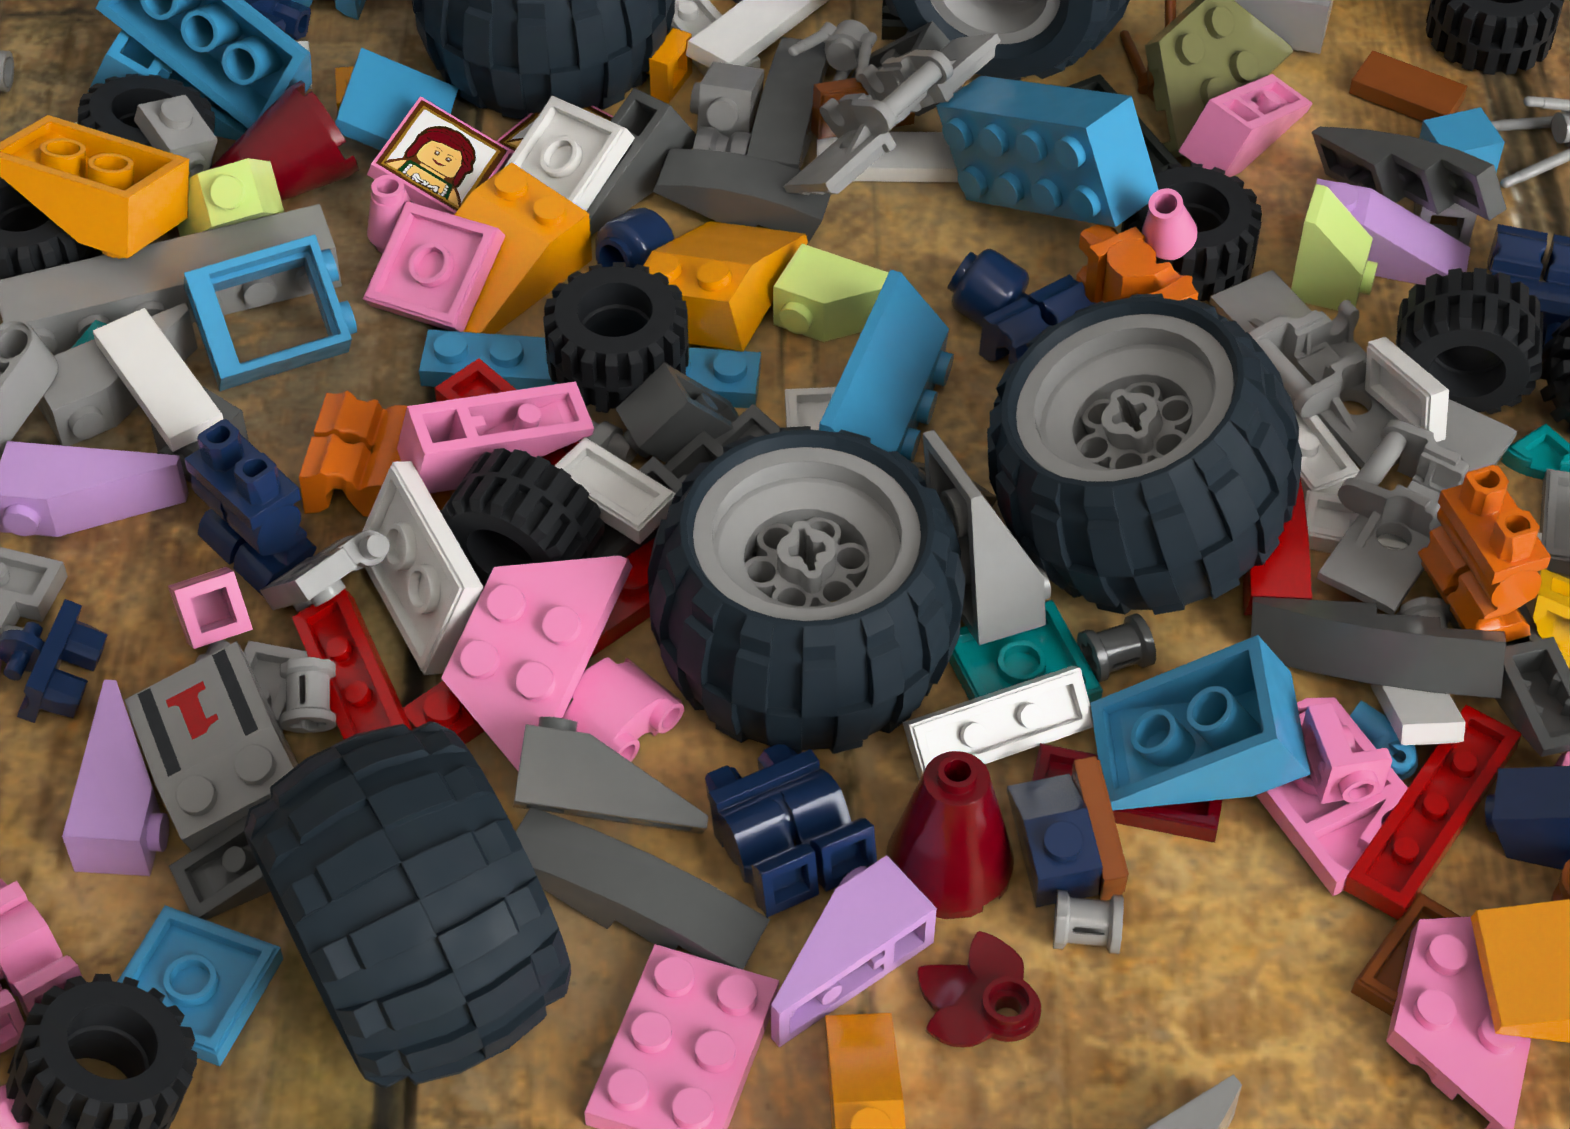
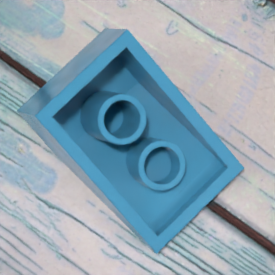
[1090,635,1311,811]

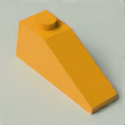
[825,1013,906,1129]

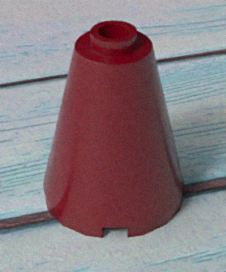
[209,80,359,201]
[886,751,1014,919]

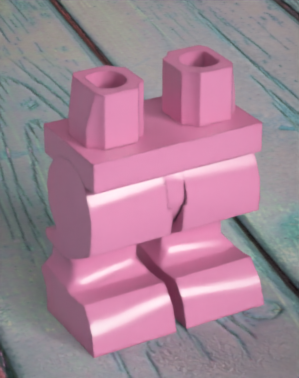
[0,878,82,1053]

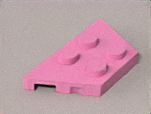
[441,556,633,771]
[1256,697,1408,896]
[1386,917,1531,1129]

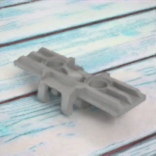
[783,33,1001,196]
[1209,270,1401,468]
[1317,399,1517,615]

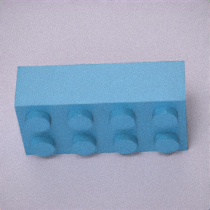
[936,76,1159,227]

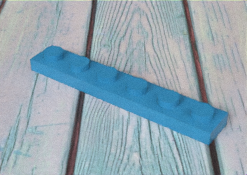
[419,330,761,408]

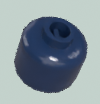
[595,208,675,268]
[947,249,1029,327]

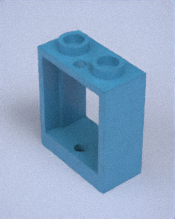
[184,234,357,391]

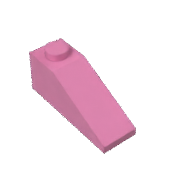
[1178,74,1313,177]
[397,381,594,493]

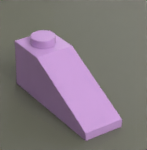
[1316,178,1471,285]
[0,441,189,537]
[62,680,169,876]
[771,855,937,1047]

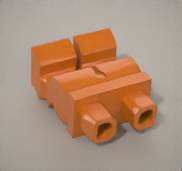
[1076,224,1199,303]
[299,391,456,517]
[1418,465,1551,642]

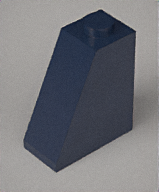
[1485,766,1570,870]

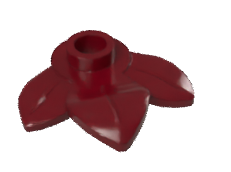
[917,931,1041,1048]

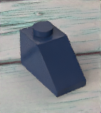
[1007,774,1103,908]

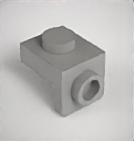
[134,94,218,178]

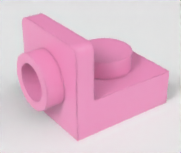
[1302,702,1392,804]

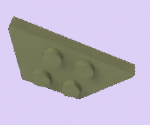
[1145,0,1293,158]

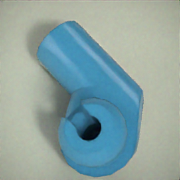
[1350,700,1418,780]

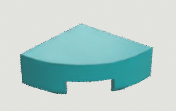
[1501,424,1570,479]

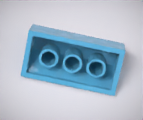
[96,0,312,129]
[819,269,954,461]

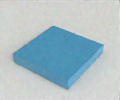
[335,48,459,151]
[117,905,283,1067]

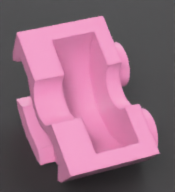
[562,657,685,762]

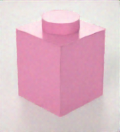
[168,567,253,649]

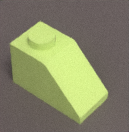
[177,158,284,237]
[1291,184,1378,311]
[773,243,889,342]

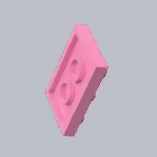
[584,944,779,1129]

